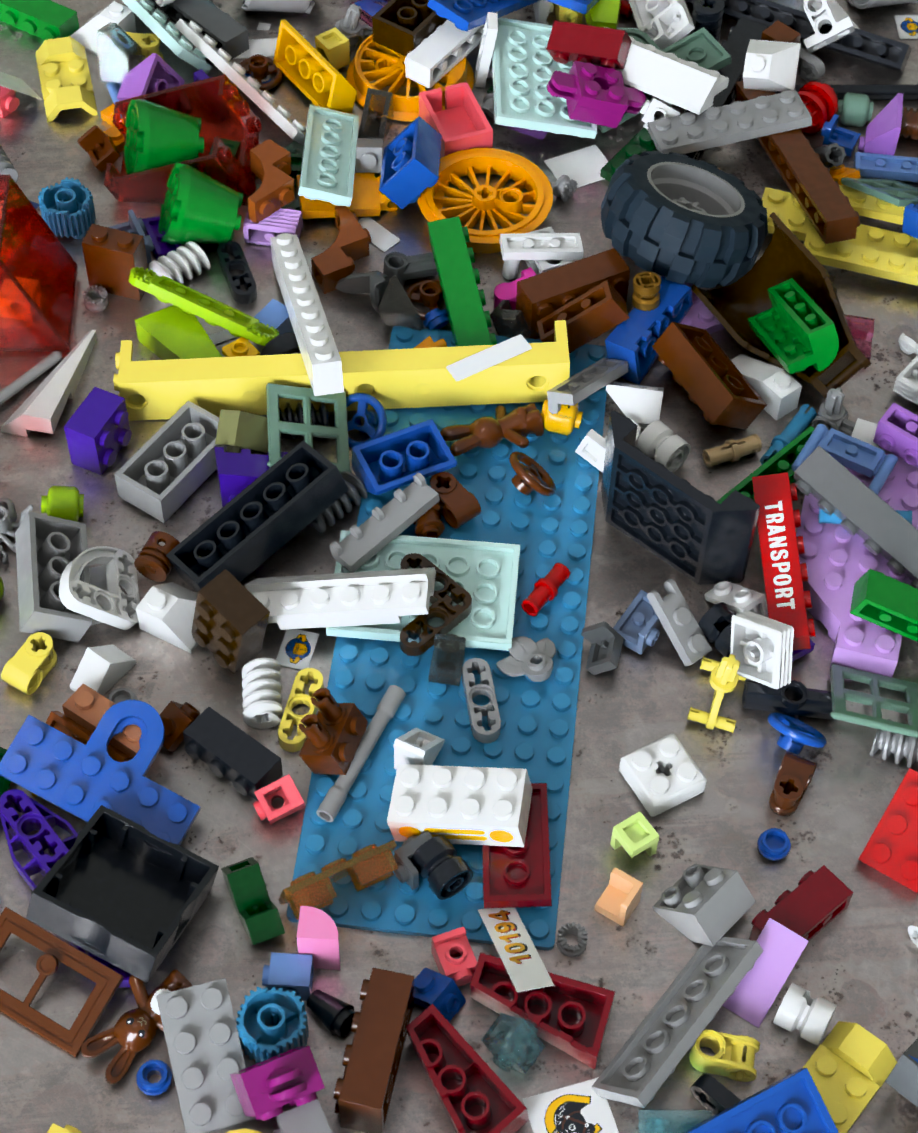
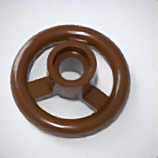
[239,55,284,91]
[403,280,448,321]
[509,452,556,496]

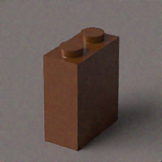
[81,224,149,301]

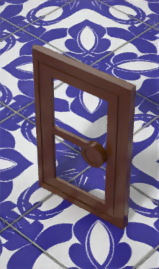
[0,907,124,1057]

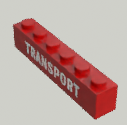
[752,472,816,651]

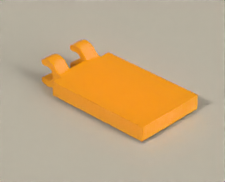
[296,173,397,219]

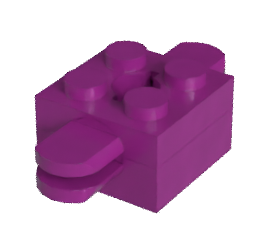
[547,61,646,129]
[230,1046,325,1121]

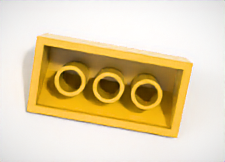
[273,19,357,113]

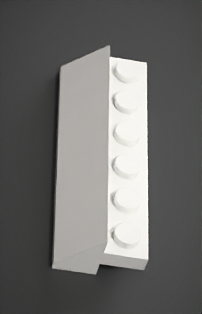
[628,0,695,50]
[572,27,729,115]
[245,567,436,630]

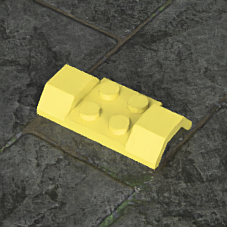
[35,36,98,122]
[803,1021,897,1133]

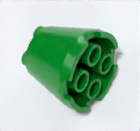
[124,99,204,179]
[158,163,243,244]

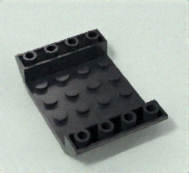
[601,410,760,585]

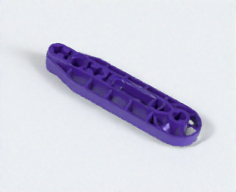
[0,789,131,988]

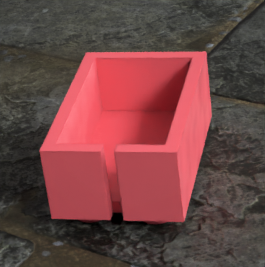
[419,82,493,158]

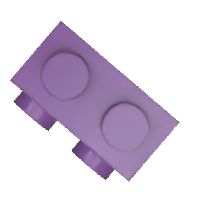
[873,403,918,467]

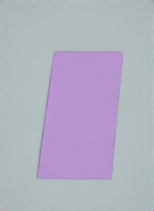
[722,918,809,1028]

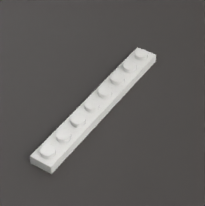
[174,18,306,145]

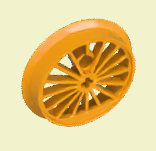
[346,34,474,122]
[417,148,553,254]

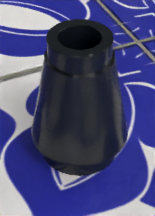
[306,989,355,1037]

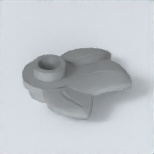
[496,636,556,682]

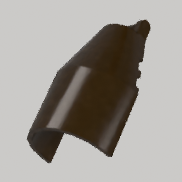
[690,212,872,399]

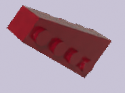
[470,952,615,1070]
[406,1004,529,1133]

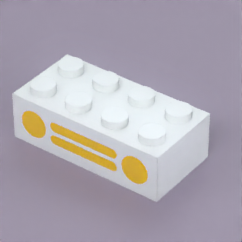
[387,764,533,847]

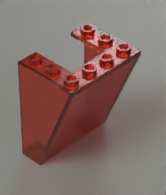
[104,74,262,206]
[0,175,78,352]

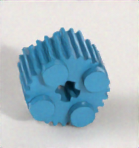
[38,177,96,240]
[236,987,309,1064]

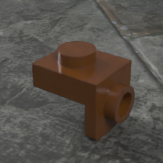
[77,125,121,173]
[160,701,200,752]

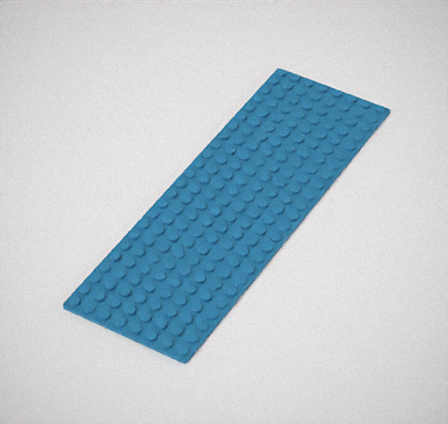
[287,326,607,951]

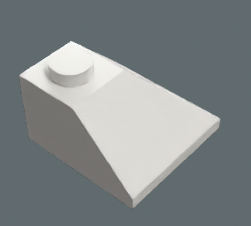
[70,1,137,60]
[743,39,801,92]
[606,381,664,429]
[136,582,198,653]

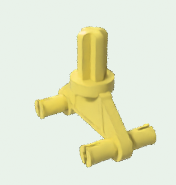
[687,654,746,733]

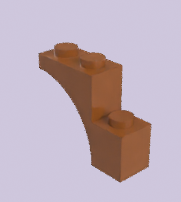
[247,139,295,224]
[311,205,371,294]

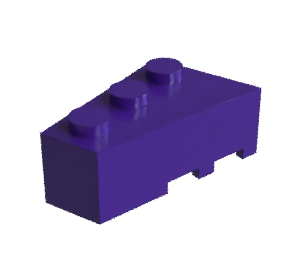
[214,447,288,507]

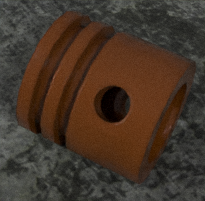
[899,107,918,141]
[134,531,180,582]

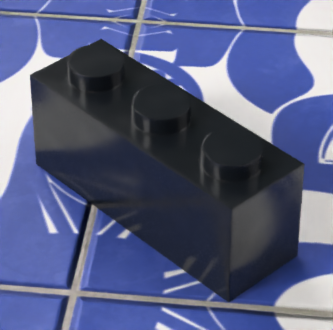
[183,707,283,801]

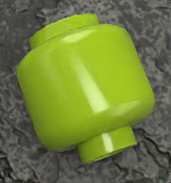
[41,486,84,522]

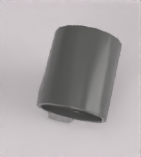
[813,143,846,168]
[383,252,437,288]

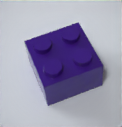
[64,387,132,476]

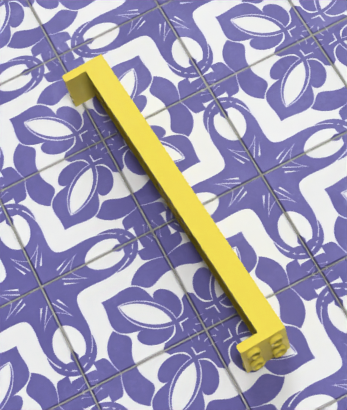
[113,320,570,421]

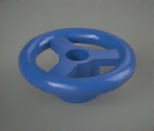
[334,393,387,448]
[767,712,827,754]

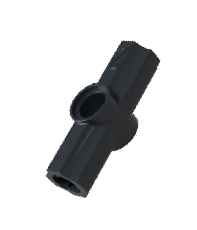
[742,680,837,721]

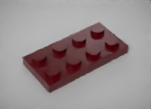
[482,783,552,908]

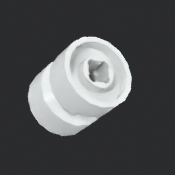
[636,420,691,473]
[773,982,837,1046]

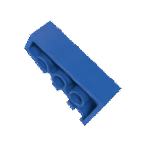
[605,276,693,385]

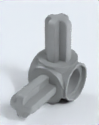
[333,4,373,51]
[812,387,856,436]

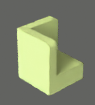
[610,811,660,858]

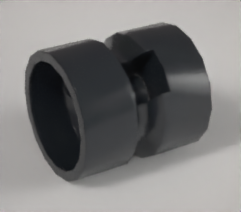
[698,602,736,657]
[411,835,473,900]

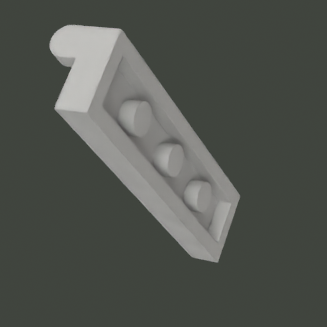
[547,358,628,414]
[329,472,440,572]

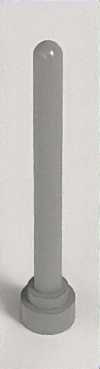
[0,351,63,405]

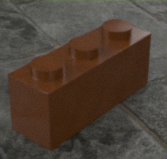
[537,280,629,353]

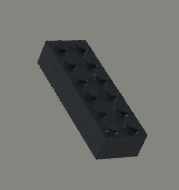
[166,441,349,593]

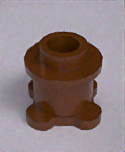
[413,503,445,538]

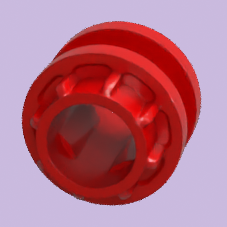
[797,81,838,133]

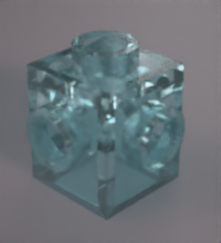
[481,1013,546,1074]

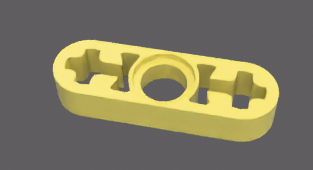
[278,668,324,752]

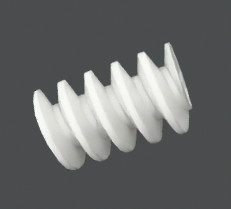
[148,241,211,284]
[241,658,283,729]

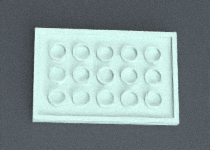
[492,17,597,139]
[326,530,520,651]

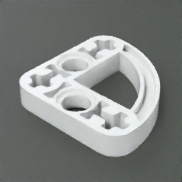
[59,546,140,630]

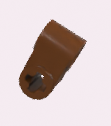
[430,472,481,529]
[769,752,817,816]

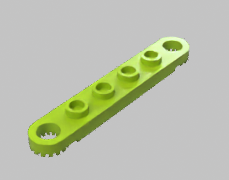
[128,267,279,346]

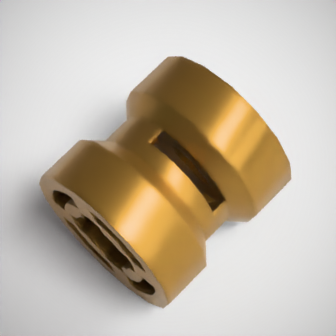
[632,272,661,311]

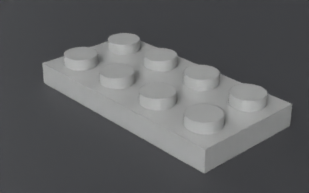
[156,978,257,1133]

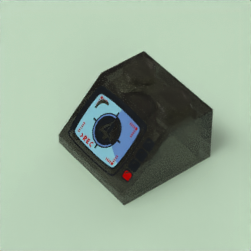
[96,22,146,82]

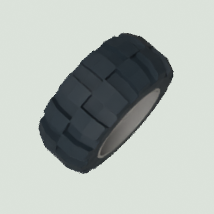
[601,151,768,288]

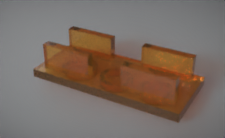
[278,840,398,920]

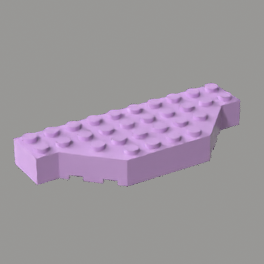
[796,451,918,677]

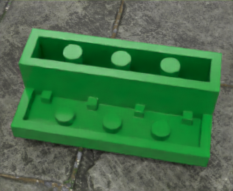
[748,278,839,375]

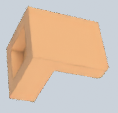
[594,867,643,927]

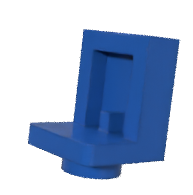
[821,114,861,157]
[414,967,466,1022]

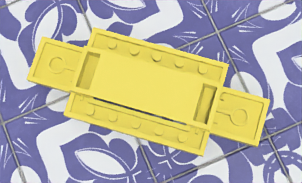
[762,185,918,286]

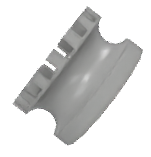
[553,175,577,202]
[83,285,109,312]
[557,922,588,957]

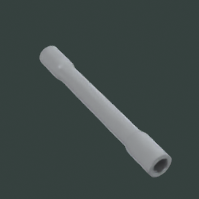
[316,685,406,822]

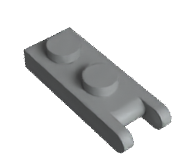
[647,579,712,666]

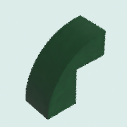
[221,857,285,945]

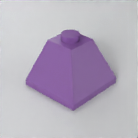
[117,53,185,110]
[857,93,903,155]

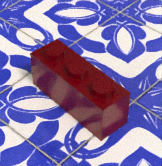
[546,20,632,70]
[749,865,853,941]

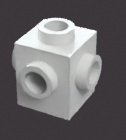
[639,96,681,130]

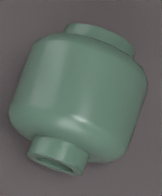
[837,92,874,127]

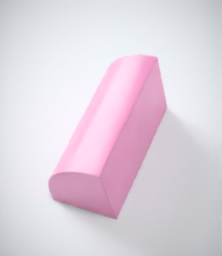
[297,906,341,970]

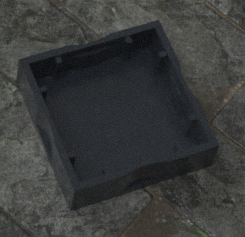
[26,805,219,983]

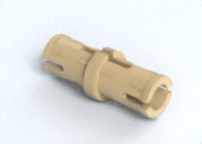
[702,434,762,468]

